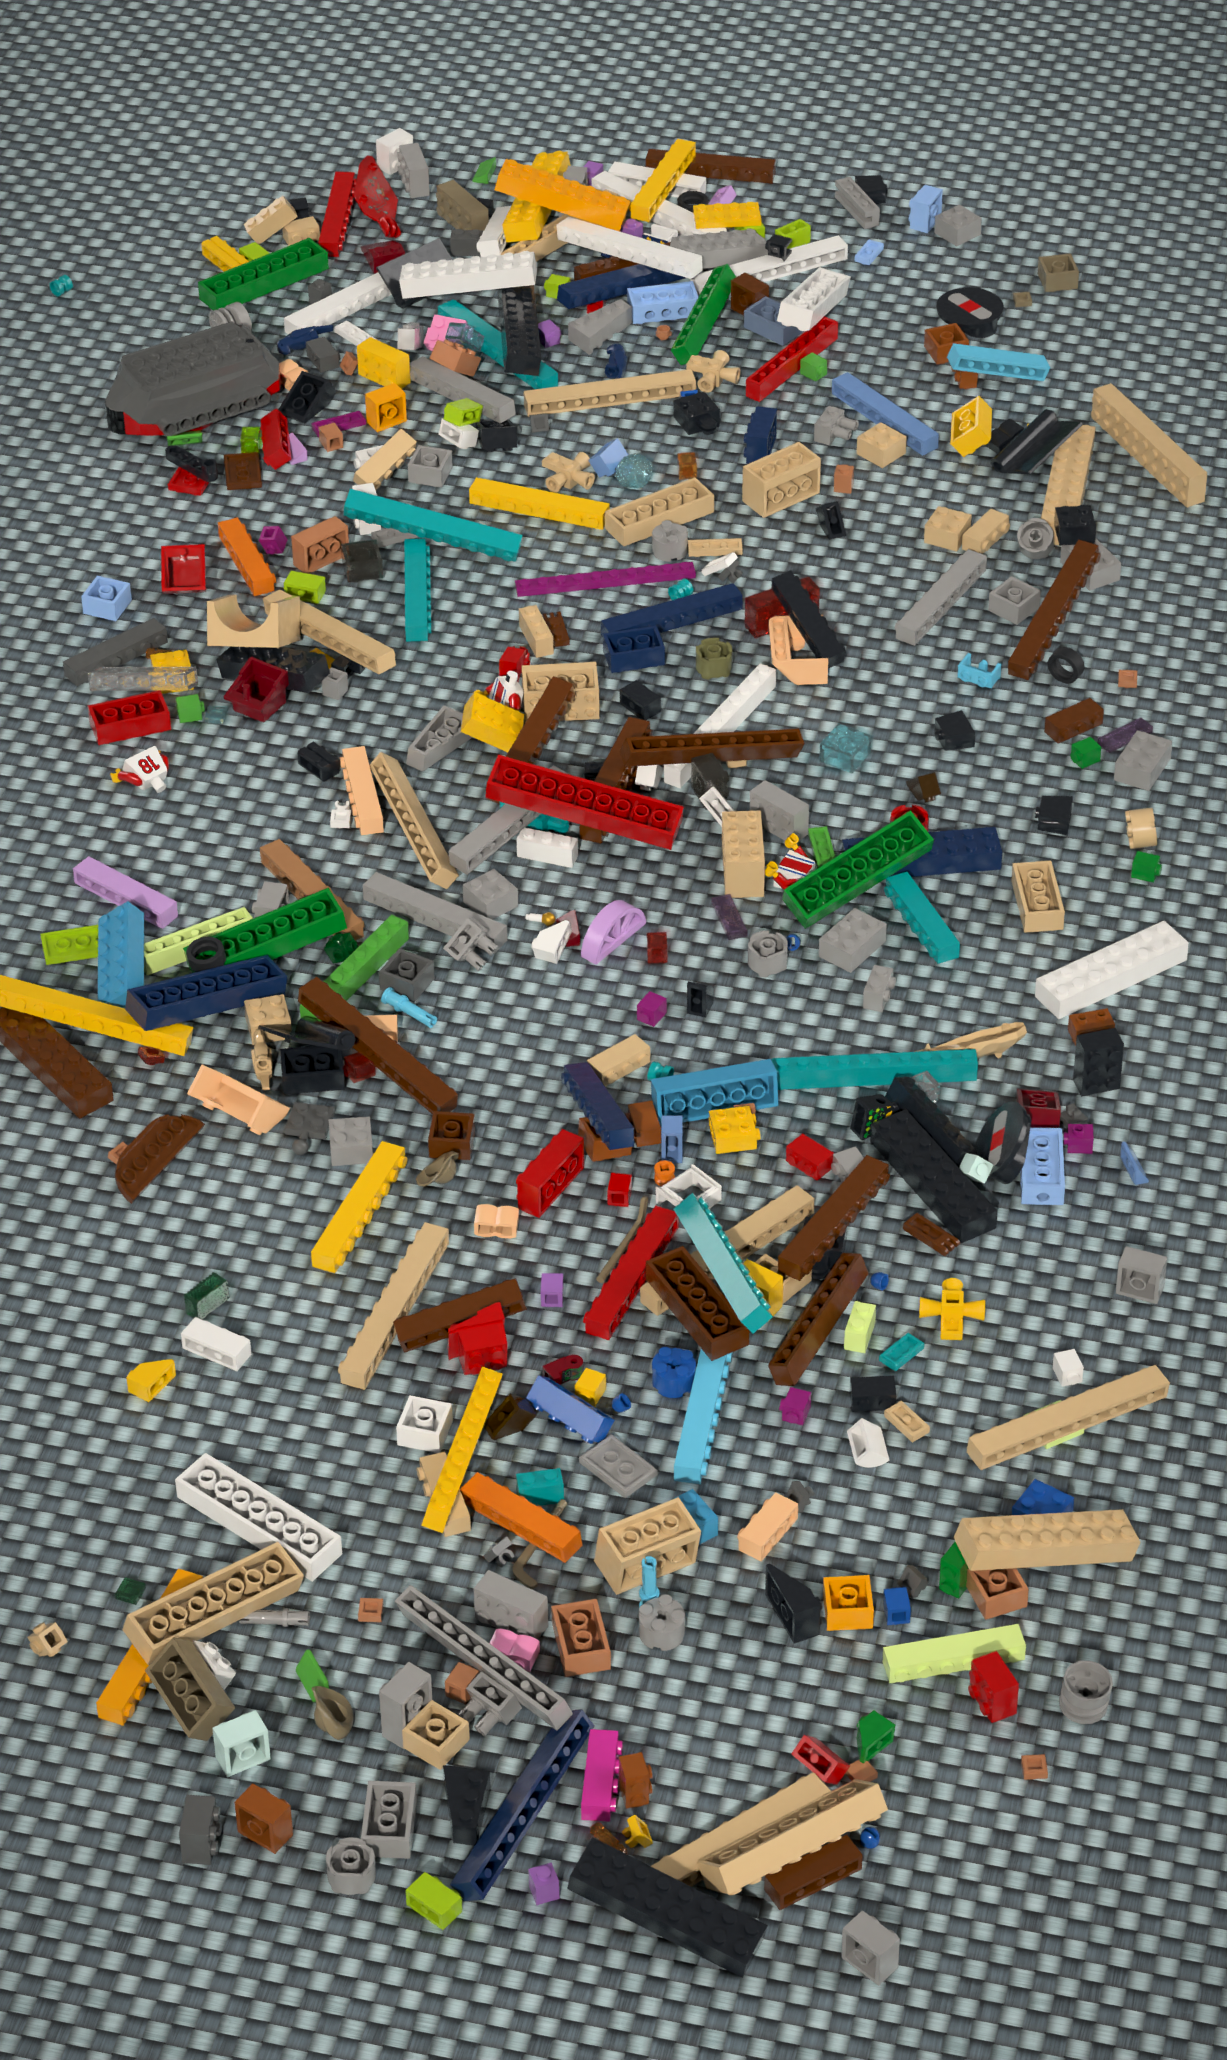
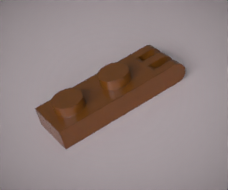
[542,611,570,647]
[903,1213,960,1256]

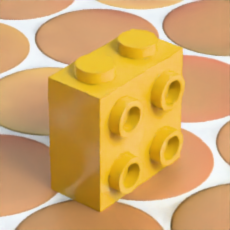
[709,1106,760,1154]

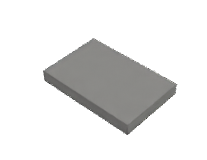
[579,1434,658,1498]

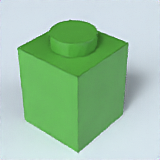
[800,352,827,381]
[176,694,205,723]

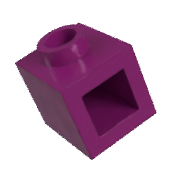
[259,526,288,554]
[637,991,667,1027]
[1063,1124,1094,1154]
[779,1387,811,1426]

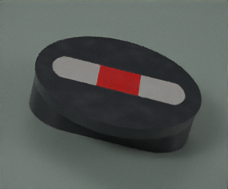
[936,287,1004,338]
[974,1101,1031,1184]

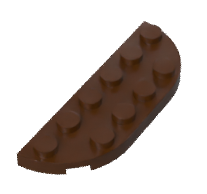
[115,1114,205,1204]

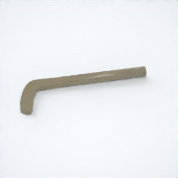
[596,1196,648,1283]
[512,1499,567,1589]

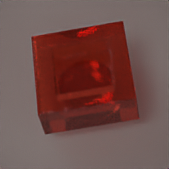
[138,1047,165,1065]

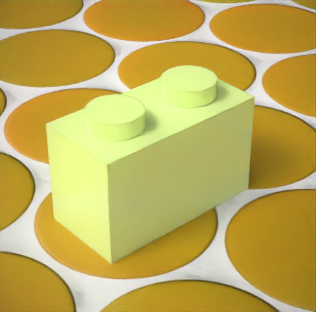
[844,1301,876,1353]

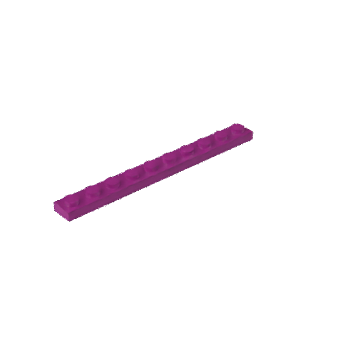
[515,562,696,597]

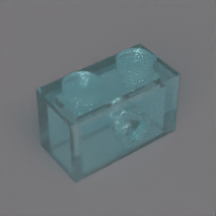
[445,322,485,352]

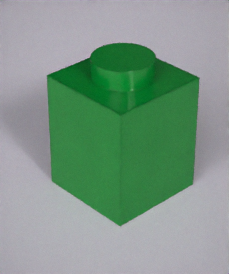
[1070,737,1101,769]
[1131,851,1162,883]

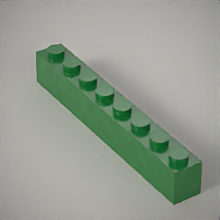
[671,264,736,365]

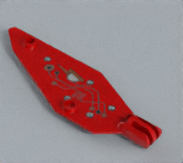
[353,155,401,238]

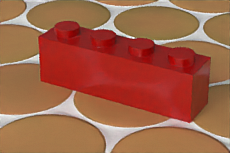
[260,408,291,470]

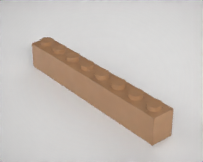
[260,839,365,941]

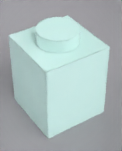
[959,1153,993,1184]

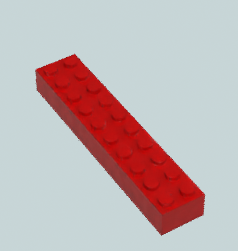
[485,755,684,850]

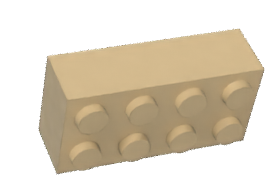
[1011,861,1065,933]

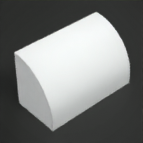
[847,1418,889,1468]

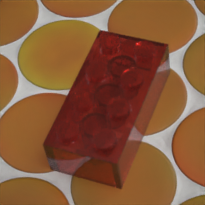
[745,577,820,638]

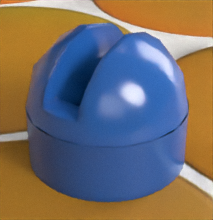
[786,934,801,951]
[870,1272,889,1290]
[612,1393,631,1413]
[860,1827,880,1849]

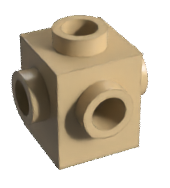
[27,1622,68,1657]

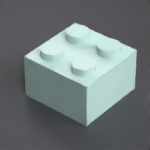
[212,1710,271,1777]

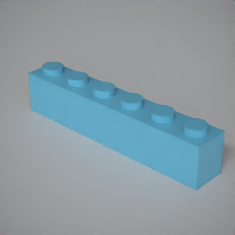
[947,343,1050,381]

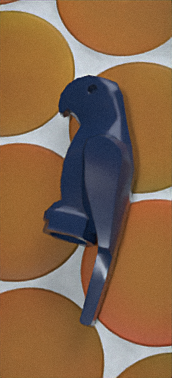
[277,325,333,355]
[605,344,628,379]

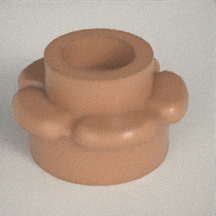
[656,325,672,340]

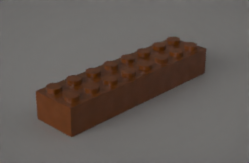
[579,717,653,844]
[0,1007,114,1119]

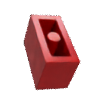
[786,1133,834,1181]
[791,1735,850,1785]

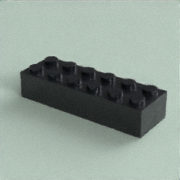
[216,646,330,693]

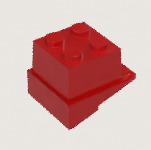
[161,544,206,594]
[448,1302,508,1375]

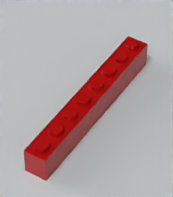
[318,171,357,257]
[746,316,838,402]
[583,1205,679,1340]

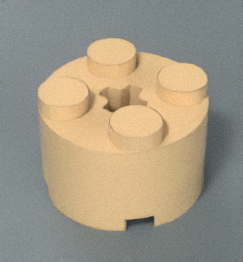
[1125,808,1157,849]

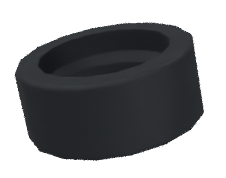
[677,191,708,212]
[1047,647,1085,684]
[186,936,226,972]

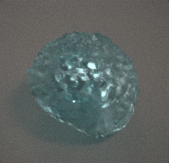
[615,453,653,488]

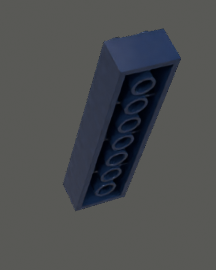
[842,827,1002,877]
[125,955,287,1031]

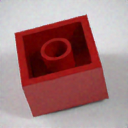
[968,1651,1019,1723]

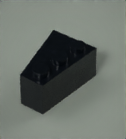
[443,1765,491,1846]

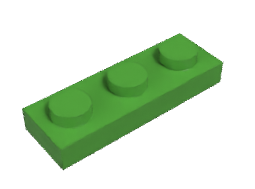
[808,826,835,869]

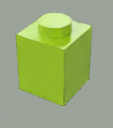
[544,274,570,299]

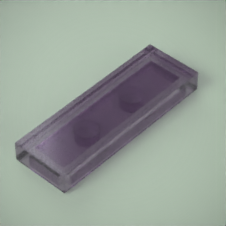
[1097,718,1153,753]
[711,894,747,940]

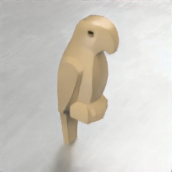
[251,1029,273,1090]

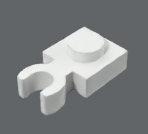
[330,801,351,828]

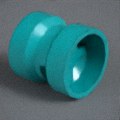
[50,274,73,297]
[668,579,693,600]
[647,1061,674,1081]

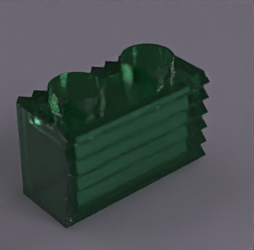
[184,1272,230,1319]

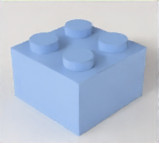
[909,185,943,233]
[81,576,132,621]

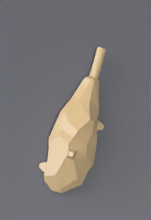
[915,1022,1027,1059]

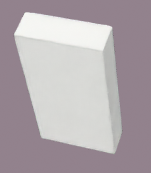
[701,552,738,576]

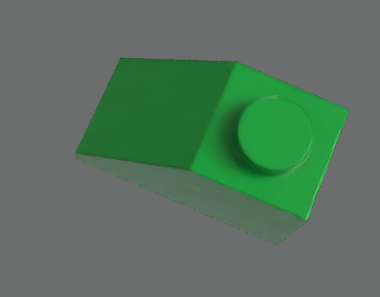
[856,1710,896,1764]

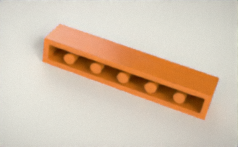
[217,517,276,596]
[460,1472,583,1563]

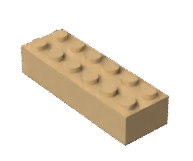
[605,477,714,546]

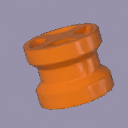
[654,1160,675,1187]

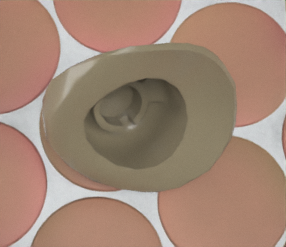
[416,1151,459,1186]
[312,1686,354,1740]

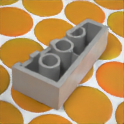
[568,299,632,355]
[406,705,473,771]

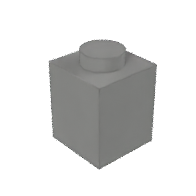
[322,667,348,700]

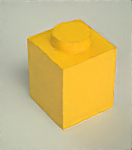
[575,1368,606,1407]

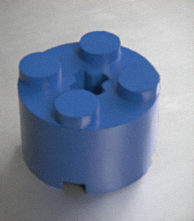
[652,1347,696,1398]

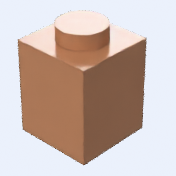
[319,423,343,452]
[834,465,854,494]
[445,1662,479,1705]

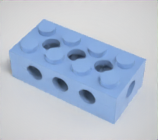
[627,281,698,324]
[1020,1128,1065,1205]

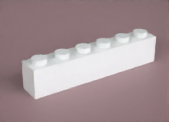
[608,162,706,197]
[477,206,511,257]

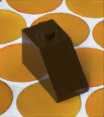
[906,772,941,803]
[484,1393,537,1440]

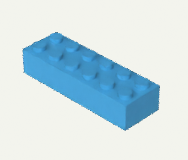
[98,901,144,1008]
[651,1059,778,1127]

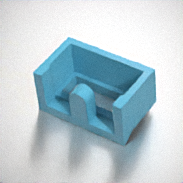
[958,653,1001,688]

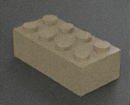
[436,180,489,230]
[145,1637,235,1741]

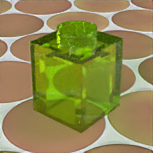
[240,427,261,453]

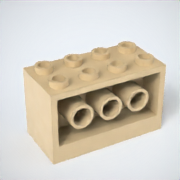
[742,442,821,518]
[522,662,600,723]
[722,810,765,898]
[594,1497,701,1595]

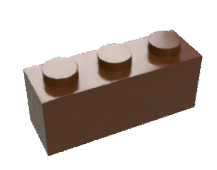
[1044,698,1104,744]

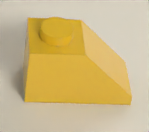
[126,1359,176,1402]

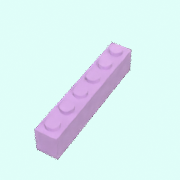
[73,856,178,929]

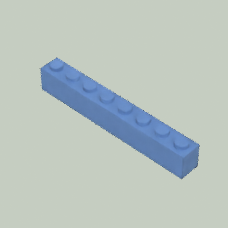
[832,372,939,456]

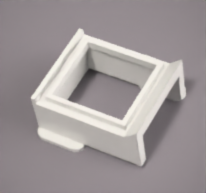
[656,1164,722,1208]

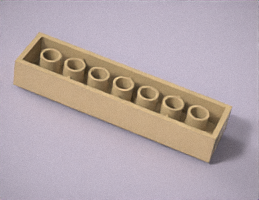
[954,1509,1141,1571]
[123,1542,304,1665]
[697,1779,888,1895]

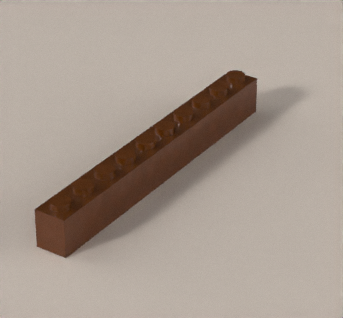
[1008,540,1101,680]
[619,729,805,767]
[298,977,458,1114]

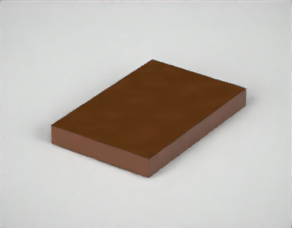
[224,452,262,490]

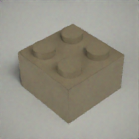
[1037,253,1079,292]

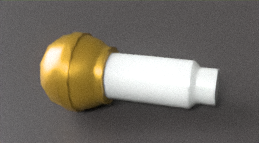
[526,912,555,926]

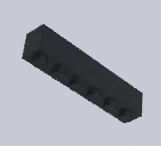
[771,570,846,669]
[885,1076,977,1167]

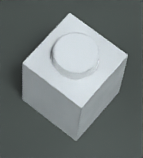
[1053,1349,1084,1387]

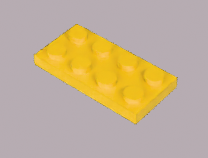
[693,202,761,229]

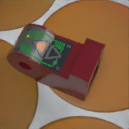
[542,1354,583,1385]

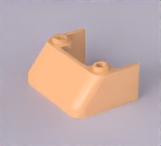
[769,615,828,685]
[187,1065,290,1136]

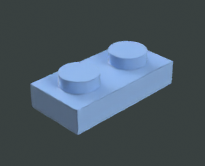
[855,240,884,265]

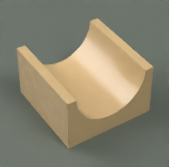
[207,595,300,648]

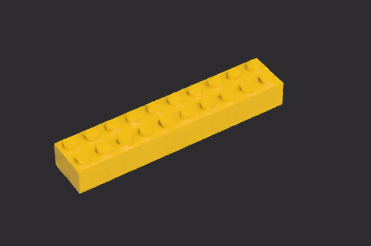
[502,151,571,242]

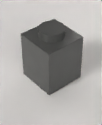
[308,279,332,304]

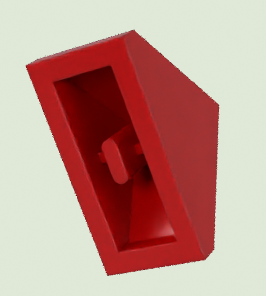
[499,647,526,682]

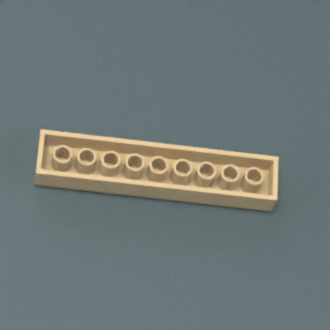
[1091,383,1207,507]
[1041,425,1096,545]

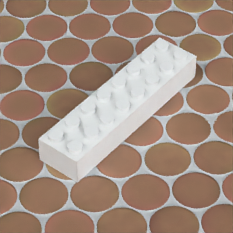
[399,251,537,299]
[777,267,851,331]
[1035,921,1189,1019]
[175,1453,342,1582]

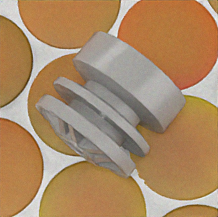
[209,302,252,331]
[1059,1661,1113,1724]

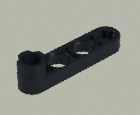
[165,445,218,482]

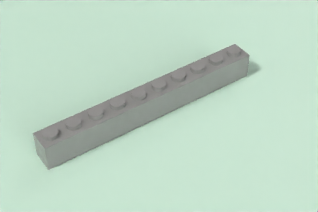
[395,1585,573,1730]

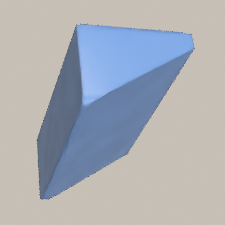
[1120,1142,1149,1185]

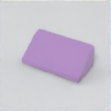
[708,185,736,205]
[289,433,307,465]

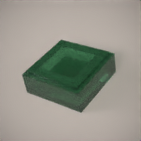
[115,1577,146,1605]

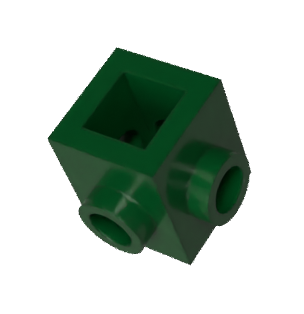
[324,933,359,964]

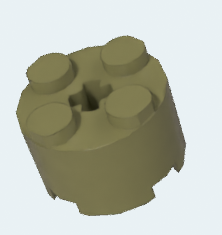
[696,638,732,680]

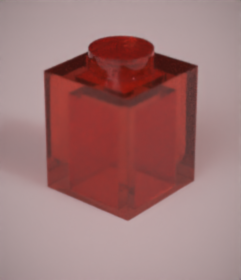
[647,932,668,963]
[343,1052,376,1083]

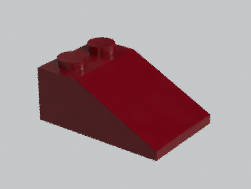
[361,240,405,274]
[1016,1089,1061,1128]

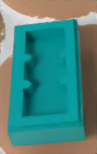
[879,1333,924,1371]

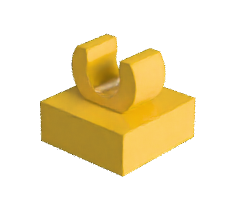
[622,1815,653,1848]

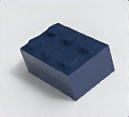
[744,406,777,465]
[603,626,665,673]

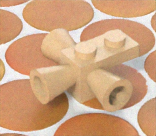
[686,350,741,393]
[542,452,595,493]

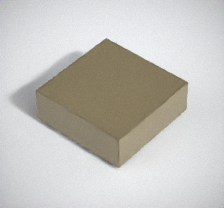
[1013,292,1032,307]

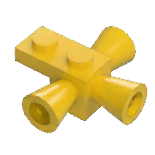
[919,1278,985,1340]

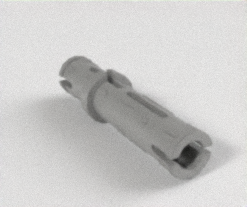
[239,1609,310,1627]

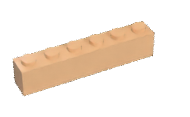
[339,746,384,835]

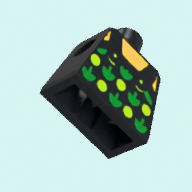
[850,1094,899,1140]

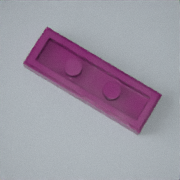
[311,411,366,437]

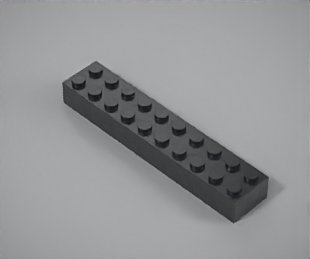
[498,285,542,376]

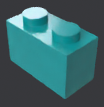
[516,1468,564,1506]

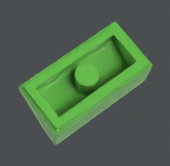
[472,157,496,184]
[167,430,202,446]
[296,1650,329,1702]

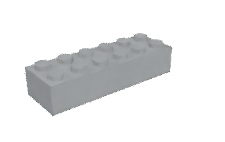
[670,229,768,269]

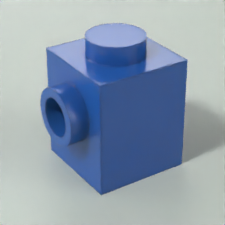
[883,1587,911,1625]

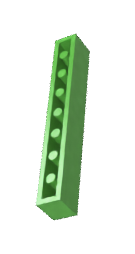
[299,915,409,1022]

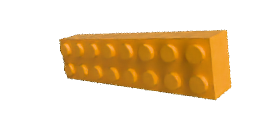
[494,159,630,232]

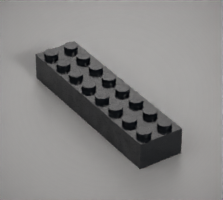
[870,1109,997,1243]
[567,1837,768,1978]

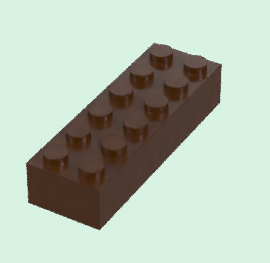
[646,1246,749,1361]

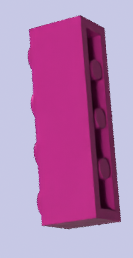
[581,1729,623,1822]

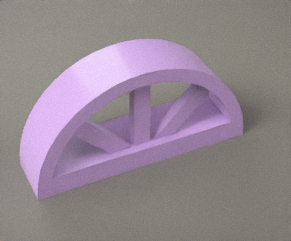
[581,900,646,965]

